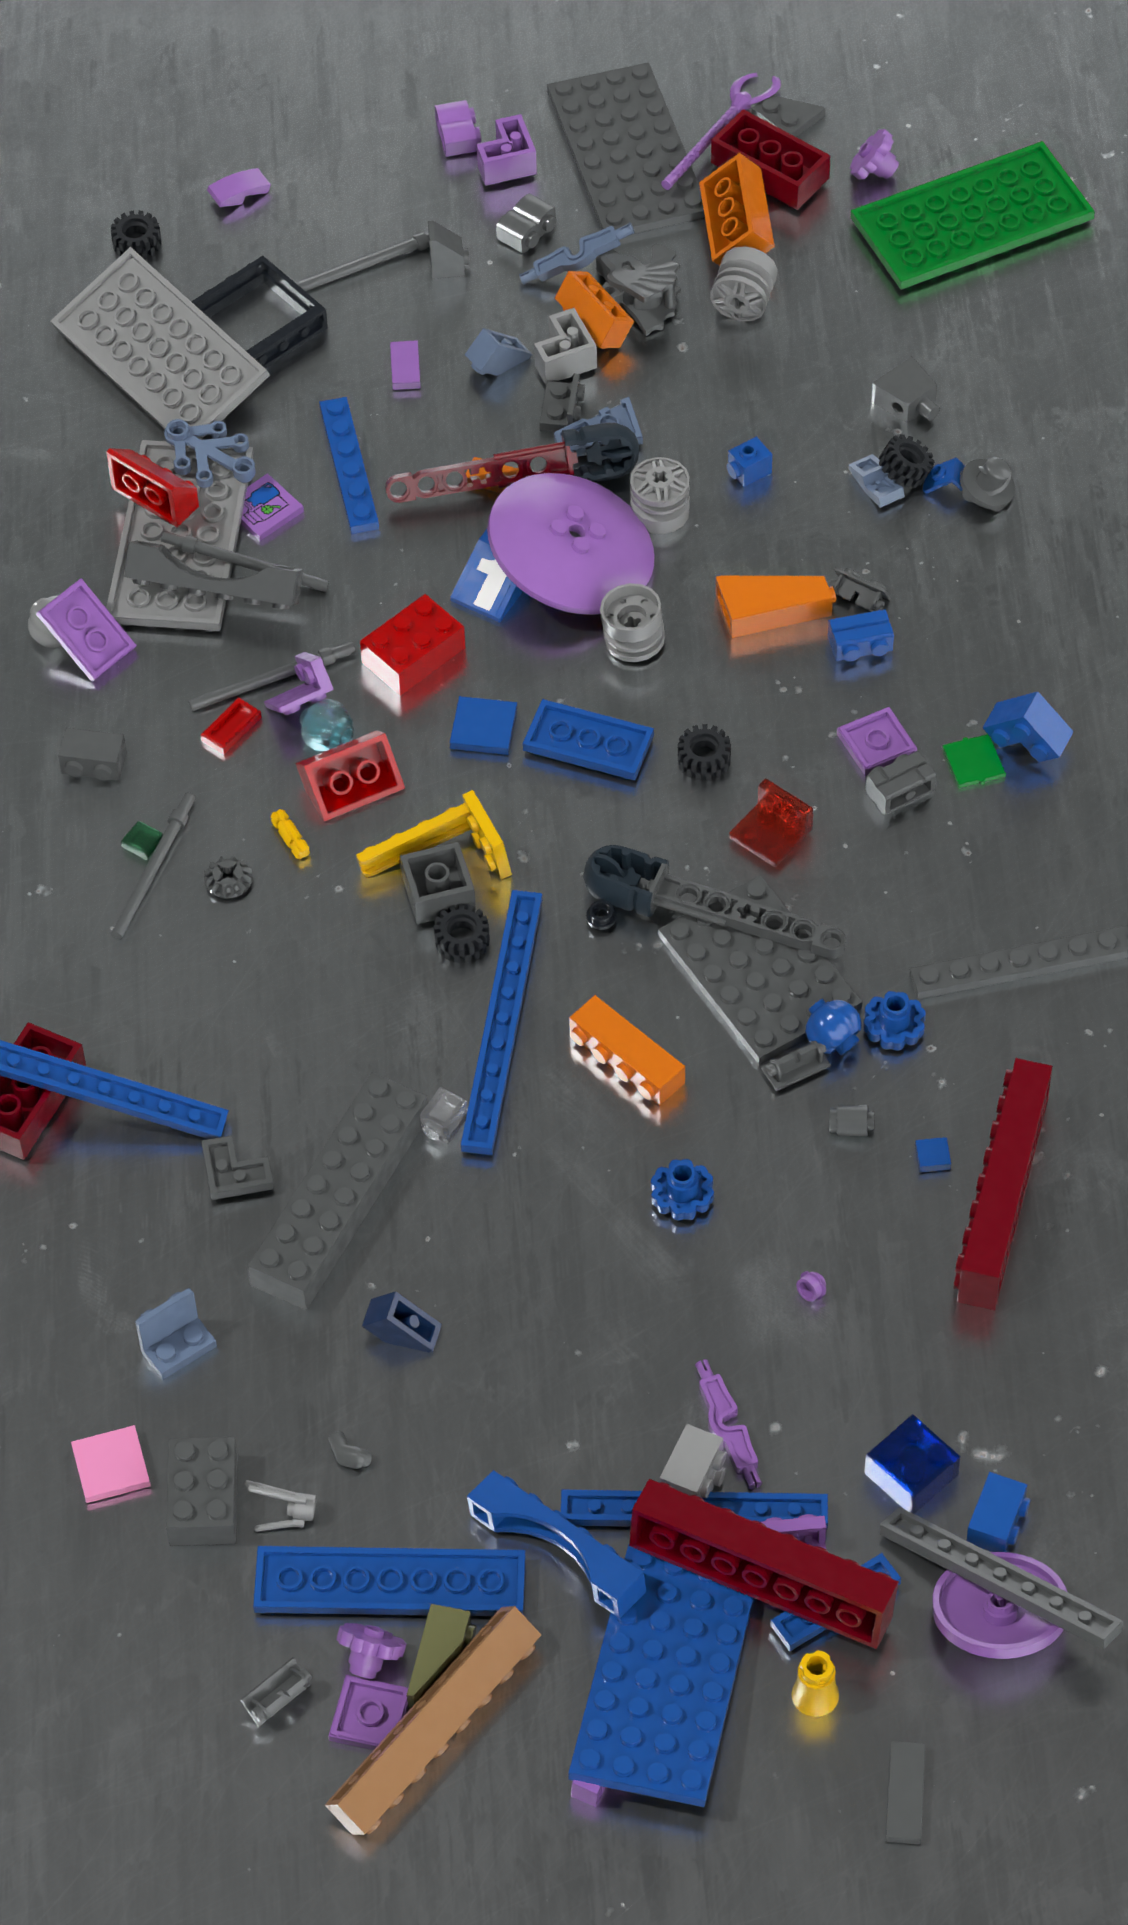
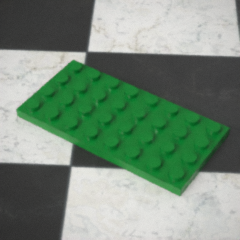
[850,141,1095,290]

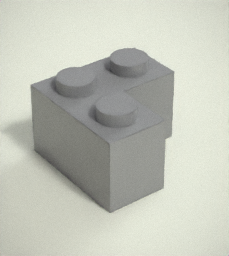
[534,308,597,385]
[660,1424,727,1498]

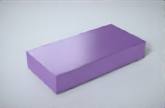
[390,340,421,390]

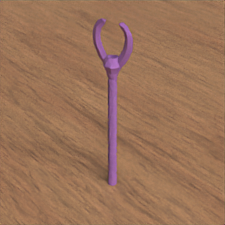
[661,73,781,190]

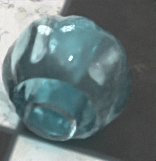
[299,699,354,753]

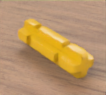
[271,809,310,860]

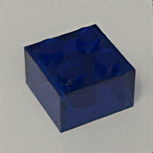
[865,1414,961,1514]

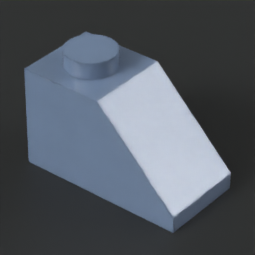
[465,328,533,376]

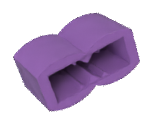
[435,100,481,157]

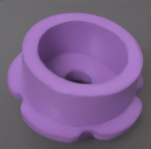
[796,1271,826,1302]

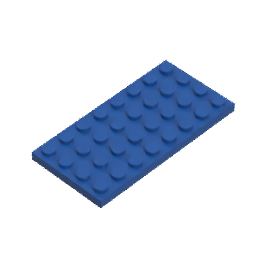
[568,1544,754,1807]

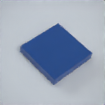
[450,696,517,755]

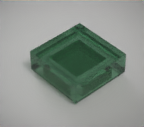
[121,821,163,860]

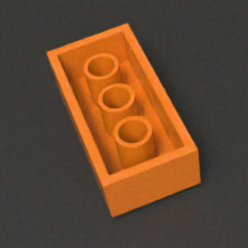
[699,153,775,266]

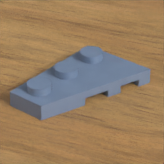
[554,397,643,457]

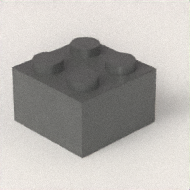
[400,842,476,924]

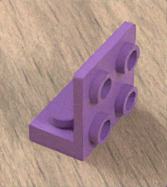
[264,652,334,715]

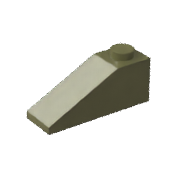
[407,1604,476,1710]

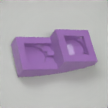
[207,168,271,207]

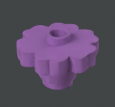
[850,129,899,180]
[336,1623,407,1679]

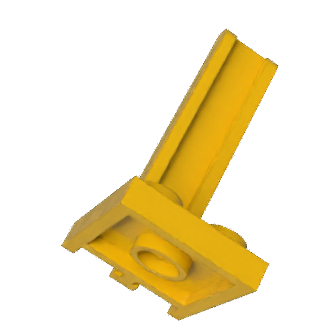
[356,790,512,880]

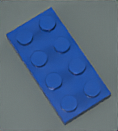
[522,699,654,780]

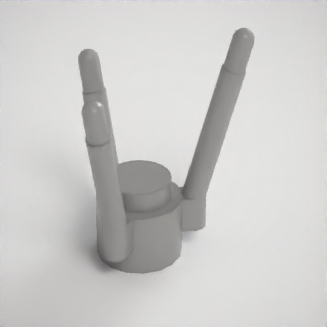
[244,1480,316,1532]

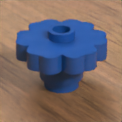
[863,991,926,1050]
[651,1159,714,1220]

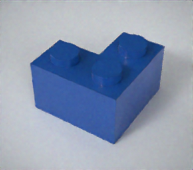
[982,691,1074,762]

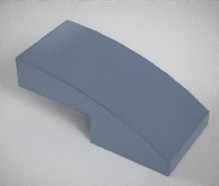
[848,454,905,508]

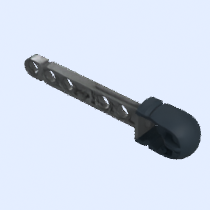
[583,845,846,959]

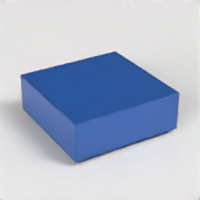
[915,1137,951,1173]

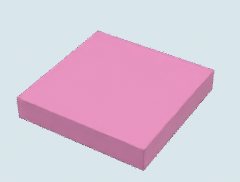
[71,1425,151,1503]

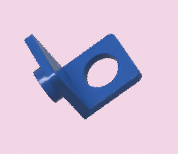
[923,457,965,493]

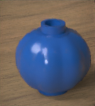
[806,998,862,1056]

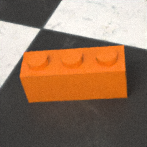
[555,271,634,349]

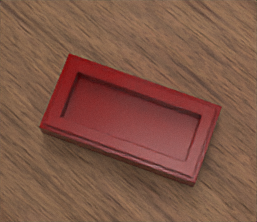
[201,697,262,755]

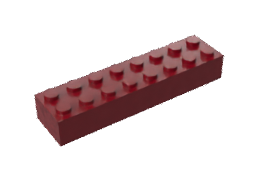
[953,1058,1053,1311]
[629,1479,899,1649]

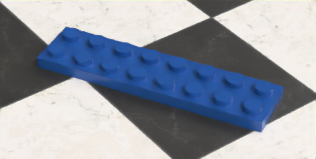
[253,1546,526,1616]

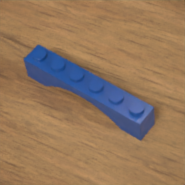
[467,1470,646,1618]

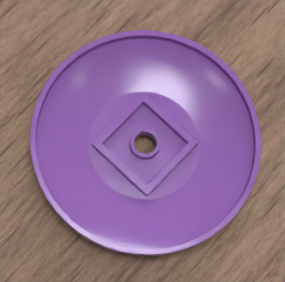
[487,473,654,615]

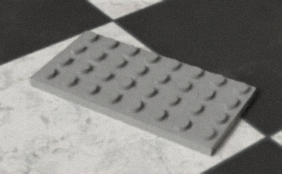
[50,247,270,440]
[106,440,254,631]

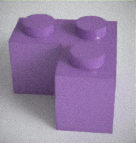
[477,114,537,186]

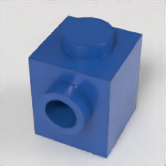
[727,436,772,487]

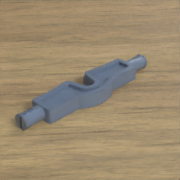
[519,223,635,285]

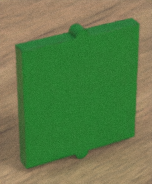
[942,734,1006,788]

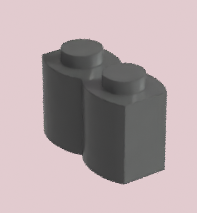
[496,193,556,253]

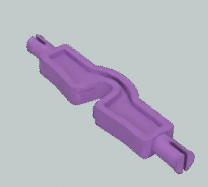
[695,1359,762,1490]

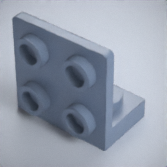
[135,1288,217,1380]

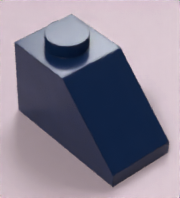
[362,1291,442,1353]

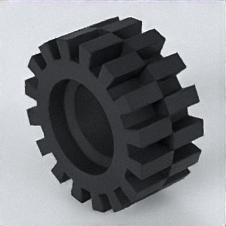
[111,210,162,260]
[879,434,935,488]
[678,724,731,781]
[434,904,490,963]

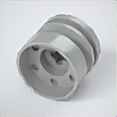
[710,246,778,321]
[630,457,690,534]
[600,583,665,662]

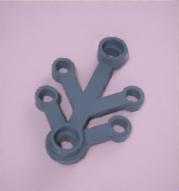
[164,419,256,488]

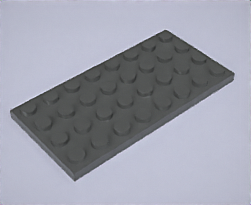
[547,62,705,234]

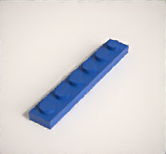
[319,397,379,534]

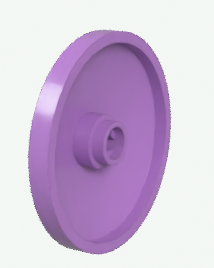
[933,1552,1067,1659]

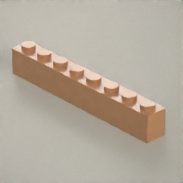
[325,1606,541,1835]

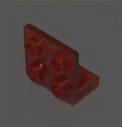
[729,778,813,867]

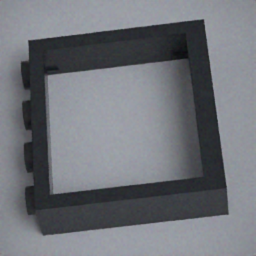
[191,256,328,369]

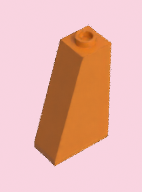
[716,575,836,638]

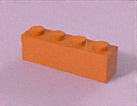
[569,995,685,1106]

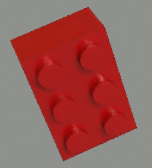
[360,594,466,696]

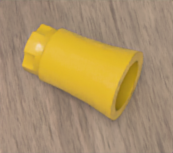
[791,1650,839,1717]

